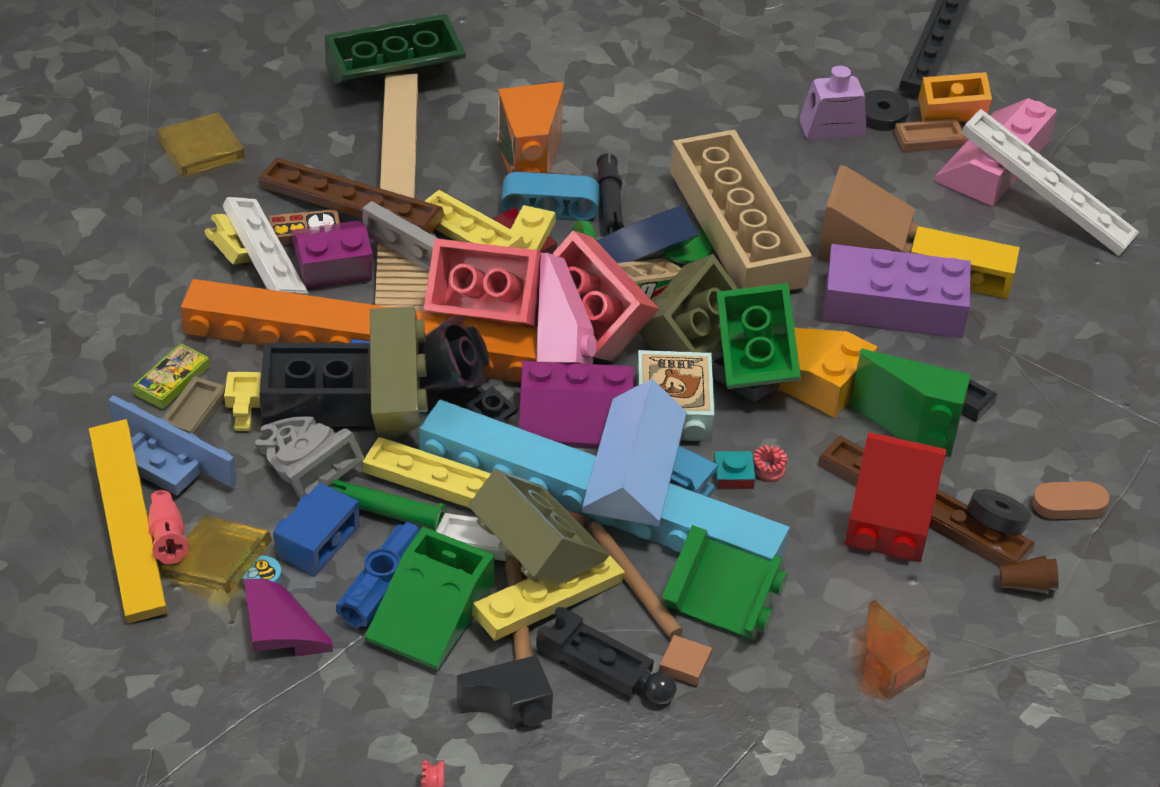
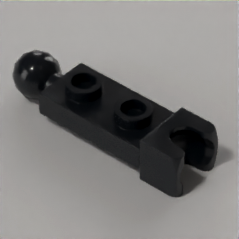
[536,607,677,705]

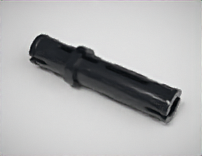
[597,153,624,235]

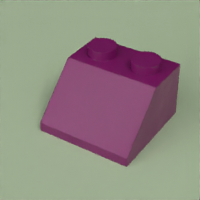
[291,221,373,289]

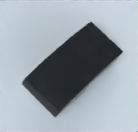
[437,386,518,422]

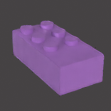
[823,244,971,338]

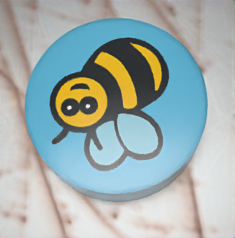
[241,556,282,588]

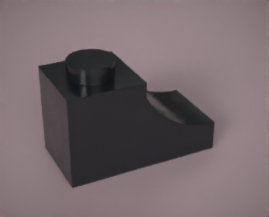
[457,655,553,729]

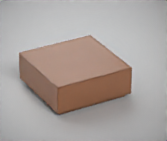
[659,635,712,686]

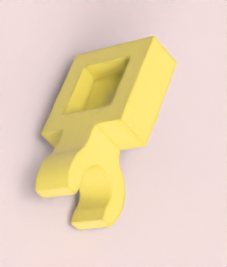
[205,213,252,265]
[224,372,261,431]

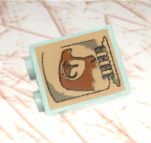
[636,350,714,441]

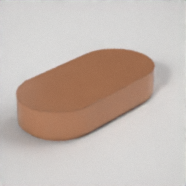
[1032,481,1110,519]

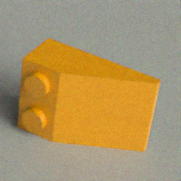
[778,328,878,418]

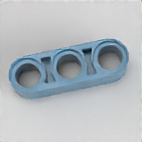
[501,172,600,221]

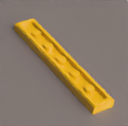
[89,419,168,623]

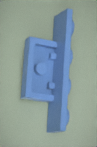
[108,395,237,495]

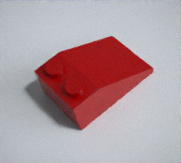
[845,432,947,562]

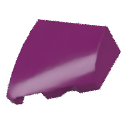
[244,578,333,657]

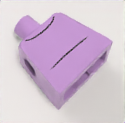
[799,66,866,140]

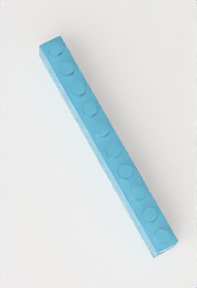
[419,400,790,562]

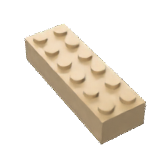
[670,129,812,290]

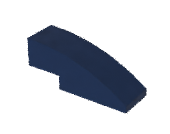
[597,205,698,263]

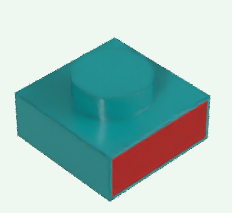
[713,451,755,489]

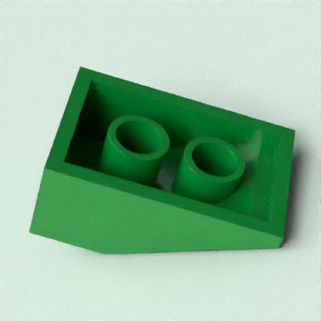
[717,283,801,389]
[850,348,971,457]

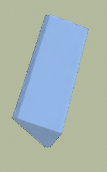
[582,379,687,527]

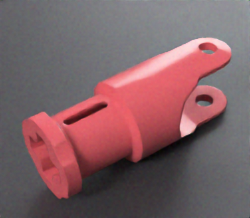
[148,490,189,564]

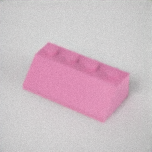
[934,98,1057,206]

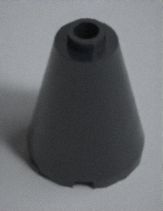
[419,316,490,393]

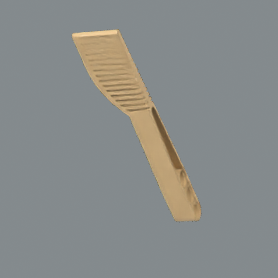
[375,73,435,313]

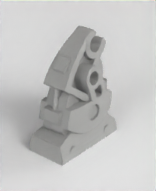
[255,417,365,499]

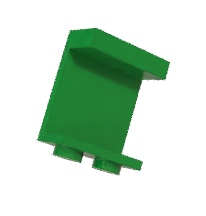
[662,525,788,641]

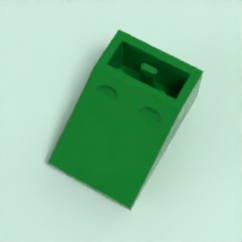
[365,527,494,670]

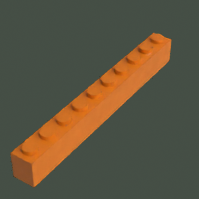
[180,279,538,383]

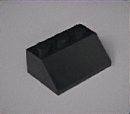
[259,343,375,427]

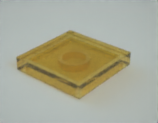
[158,112,245,176]
[161,515,272,594]

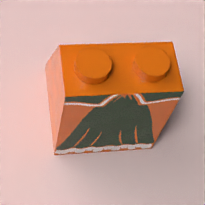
[497,82,564,174]

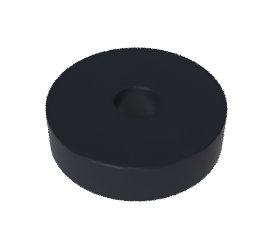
[864,90,909,131]
[967,489,1031,534]

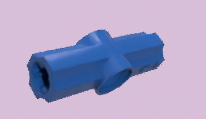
[336,522,420,629]

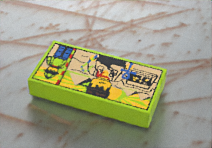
[133,343,210,409]

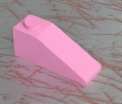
[537,253,596,364]

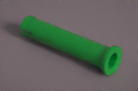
[330,479,447,531]

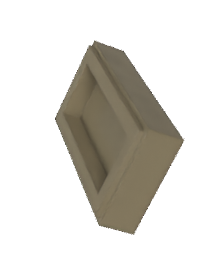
[162,376,226,437]

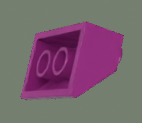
[519,361,634,449]

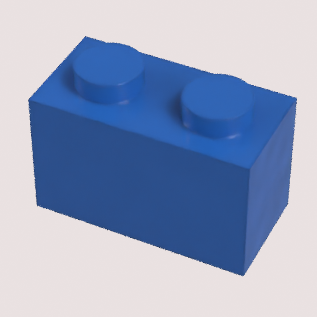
[273,482,360,577]

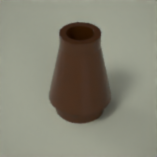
[1000,555,1059,594]

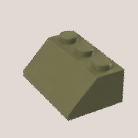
[639,254,738,357]
[370,306,428,440]
[468,468,609,585]

